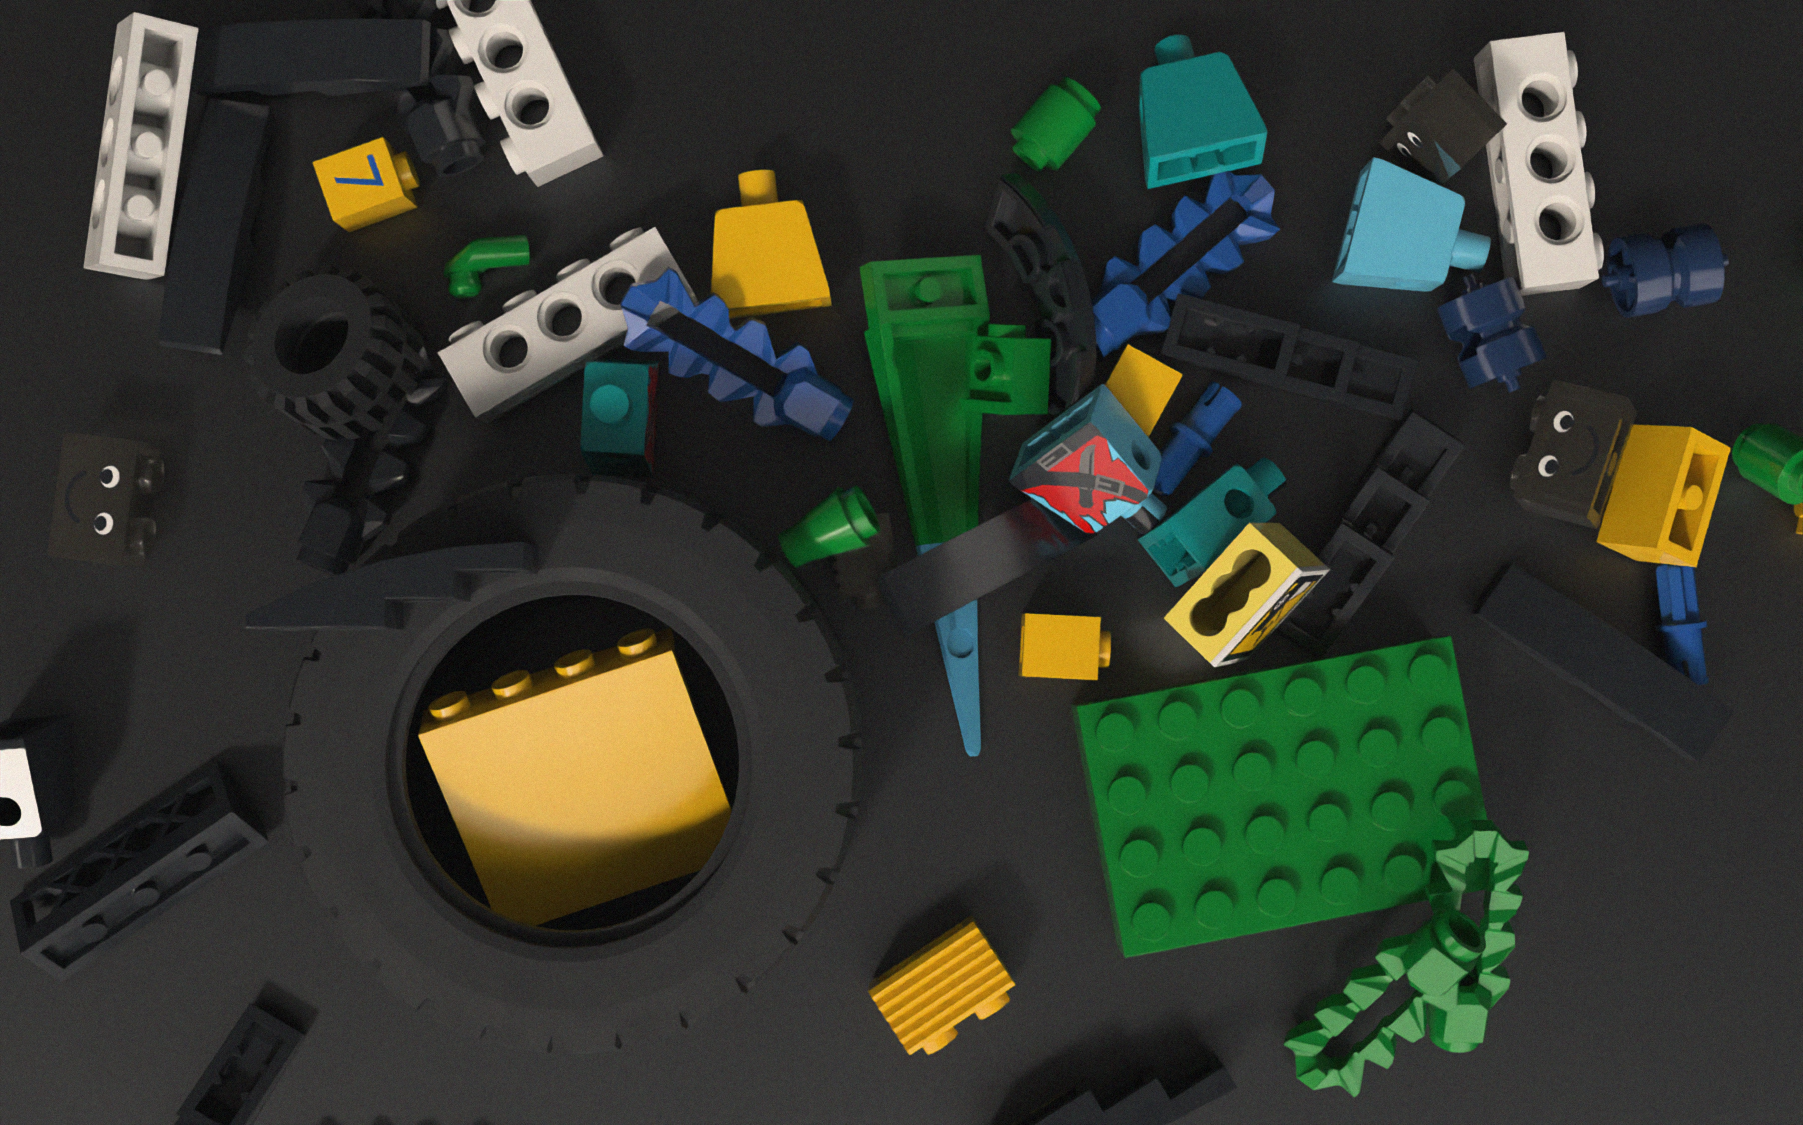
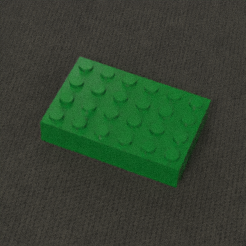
[1071,636,1490,958]

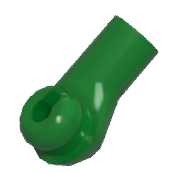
[443,235,530,298]

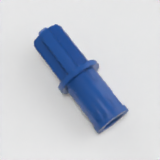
[1153,381,1242,496]
[1655,564,1709,685]

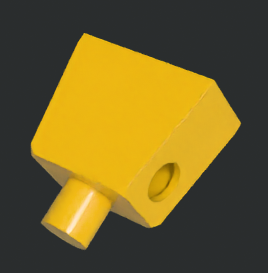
[711,170,832,319]

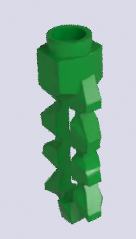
[1422,820,1529,1053]
[1283,909,1486,1097]

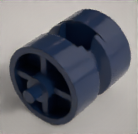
[1602,223,1729,318]
[1437,273,1547,393]

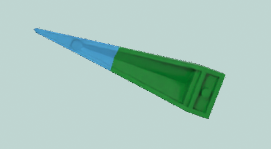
[859,255,990,757]

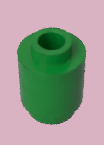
[1011,77,1101,172]
[1732,423,1803,505]

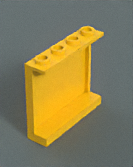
[418,628,733,926]

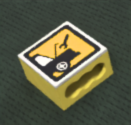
[1164,523,1330,667]

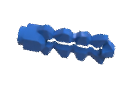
[1091,171,1280,360]
[621,266,854,441]

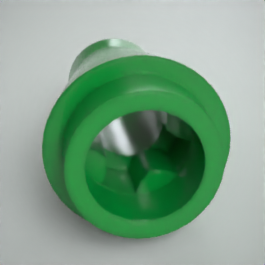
[778,485,881,568]

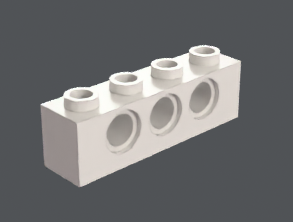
[436,0,604,187]
[83,12,198,280]
[1474,32,1604,296]
[438,227,698,424]

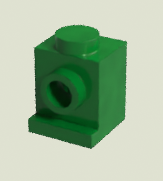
[960,324,1051,415]

